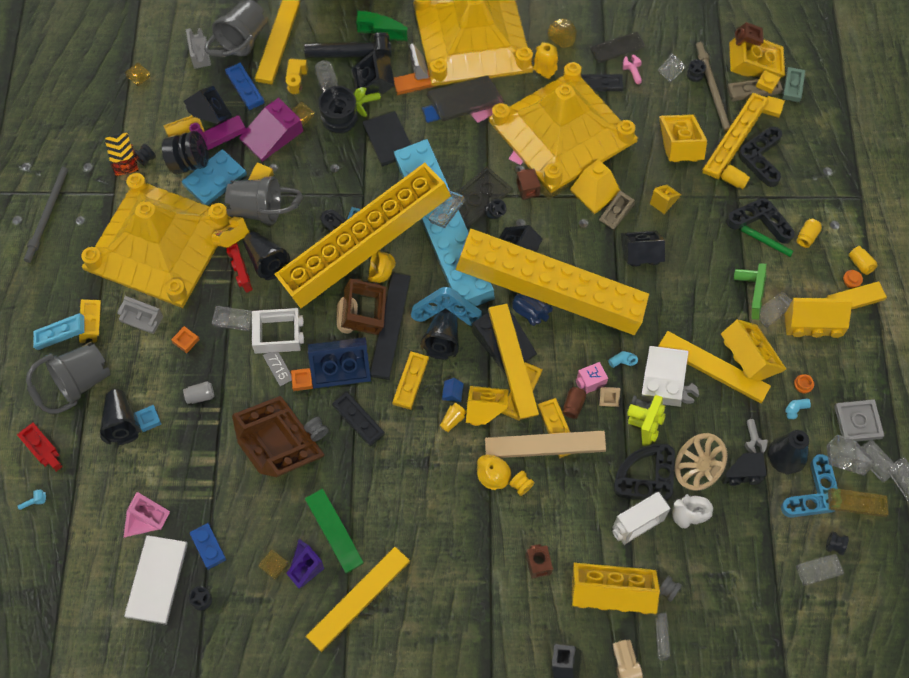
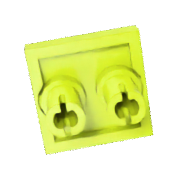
[627,395,666,446]

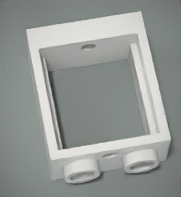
[252,308,304,354]
[612,491,670,545]

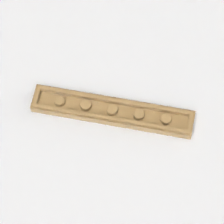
[485,431,606,458]

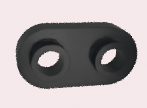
[321,210,346,232]

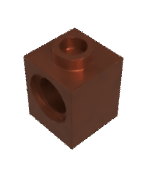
[516,168,541,200]
[526,544,553,579]

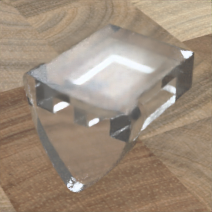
[658,53,686,82]

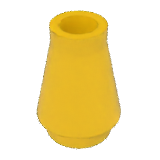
[439,403,467,433]

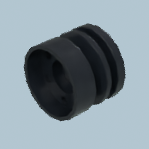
[319,86,358,133]
[162,131,209,175]

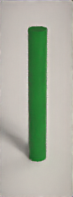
[741,226,794,257]

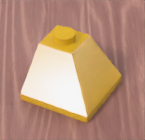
[570,159,620,214]
[466,386,509,426]

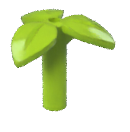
[353,87,381,117]

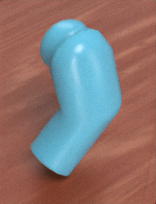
[608,351,638,368]
[785,399,811,419]

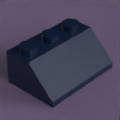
[308,337,371,388]

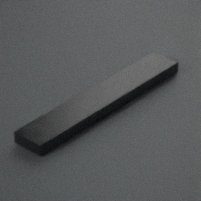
[370,273,411,380]

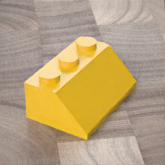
[785,298,852,338]
[721,319,786,381]

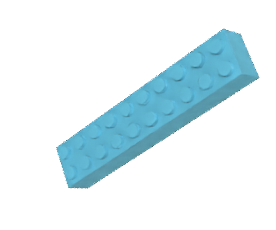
[394,139,495,308]

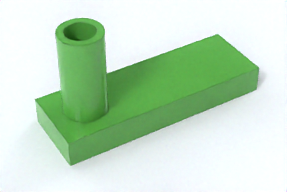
[734,263,767,320]

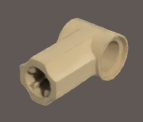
[612,640,643,678]

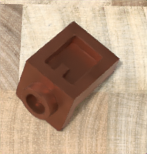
[735,22,764,46]

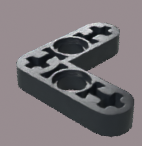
[739,126,782,187]
[726,198,795,244]

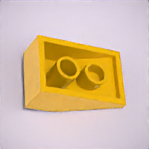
[729,38,785,78]
[659,115,707,162]

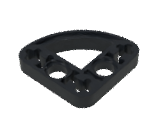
[613,444,675,502]

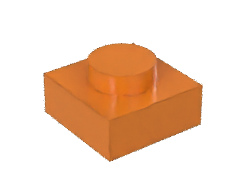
[171,326,200,353]
[291,368,313,391]

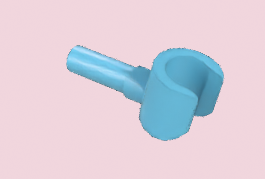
[18,490,46,510]

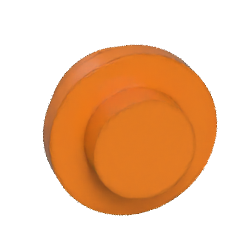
[843,270,863,288]
[794,374,814,393]

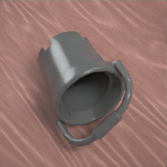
[204,0,268,57]
[225,176,303,225]
[26,342,111,414]

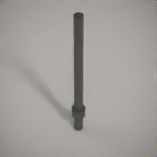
[23,167,68,263]

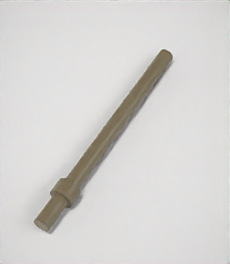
[696,42,730,132]

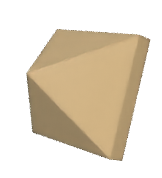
[599,387,620,407]

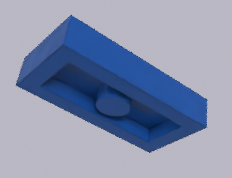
[189,523,226,569]

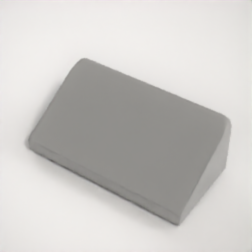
[410,44,429,80]

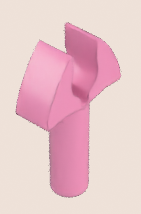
[623,54,642,84]

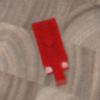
[226,242,253,293]
[17,422,62,472]

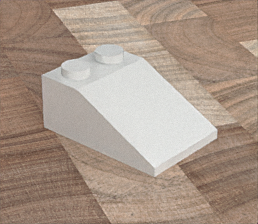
[642,346,688,407]

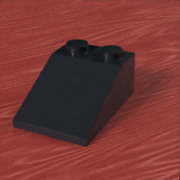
[472,303,537,375]

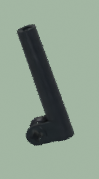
[304,32,391,58]

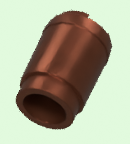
[563,387,586,419]

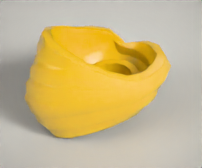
[367,251,396,283]
[477,454,511,490]

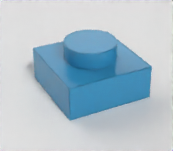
[135,405,161,432]

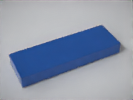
[225,63,264,110]

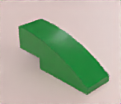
[356,11,408,41]

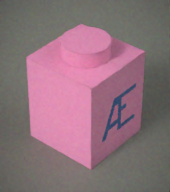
[576,362,608,394]

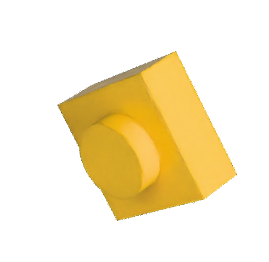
[756,70,780,94]

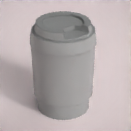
[183,381,215,404]

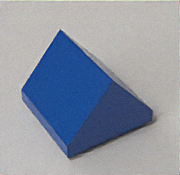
[422,103,443,123]
[442,378,464,402]

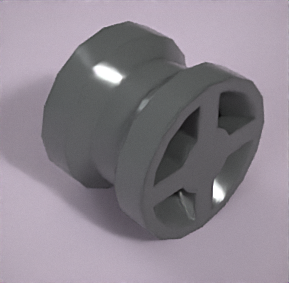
[304,417,329,442]
[659,575,682,602]

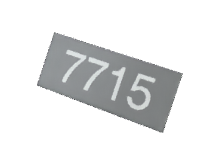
[263,352,292,386]

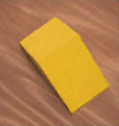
[650,185,681,214]

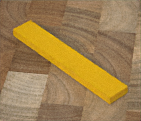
[255,0,300,85]
[703,93,769,179]
[488,304,539,420]
[658,331,771,403]
[306,547,410,652]

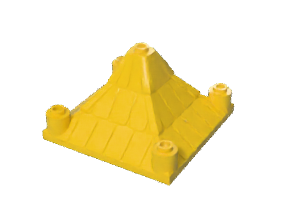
[413,0,533,87]
[489,62,638,193]
[81,173,232,308]

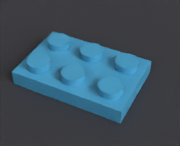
[181,149,247,206]

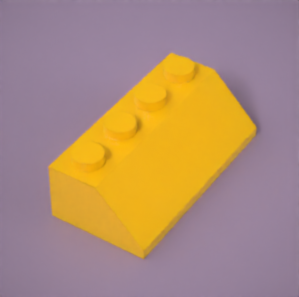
[572,563,660,614]

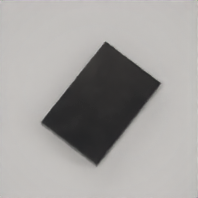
[362,111,411,167]

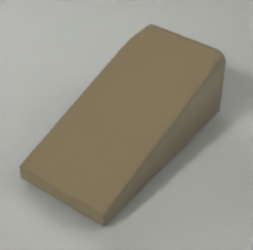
[599,191,635,230]

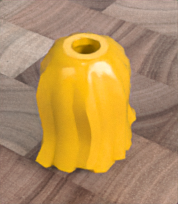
[533,42,558,79]

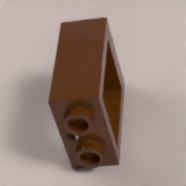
[341,279,387,335]

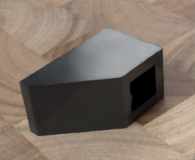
[722,452,767,486]
[552,644,582,678]

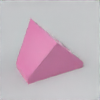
[124,492,170,537]

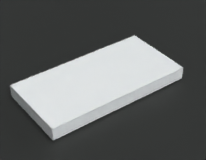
[125,536,188,625]

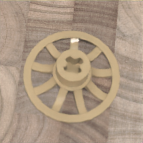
[675,433,727,490]

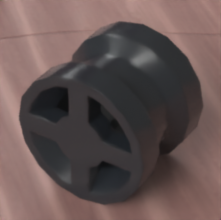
[687,59,706,82]
[133,144,156,166]
[485,199,507,220]
[826,531,849,556]
[189,586,212,611]

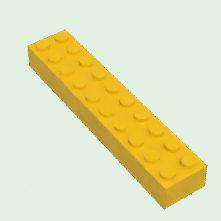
[275,163,451,309]
[455,228,649,335]

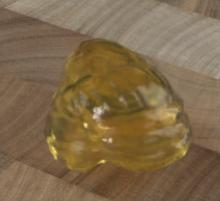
[547,18,577,48]

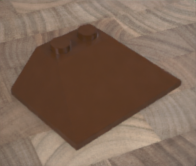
[232,396,325,477]

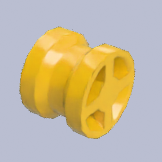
[509,471,535,496]

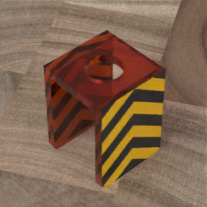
[105,133,139,176]

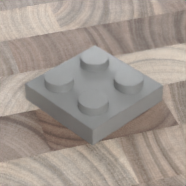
[834,400,884,443]

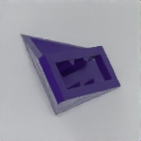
[286,539,324,588]

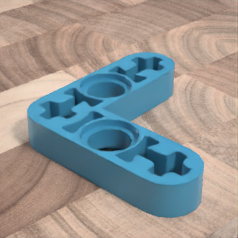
[411,287,482,326]
[781,454,841,517]

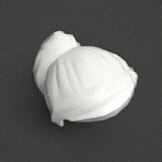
[672,494,713,528]

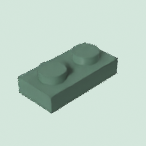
[782,67,806,102]

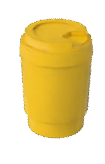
[721,165,750,190]
[796,219,822,248]
[848,246,878,275]

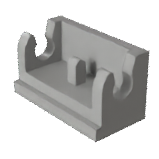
[186,28,211,69]
[117,296,163,334]

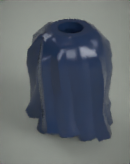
[512,293,553,326]

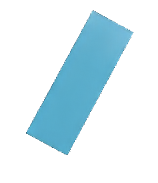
[34,313,85,350]

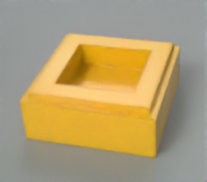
[762,96,785,118]

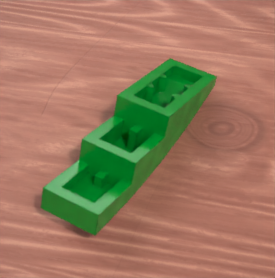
[305,488,364,574]

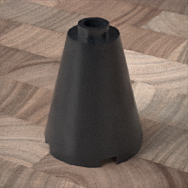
[243,232,290,280]
[420,308,459,360]
[100,389,141,445]
[767,430,809,475]

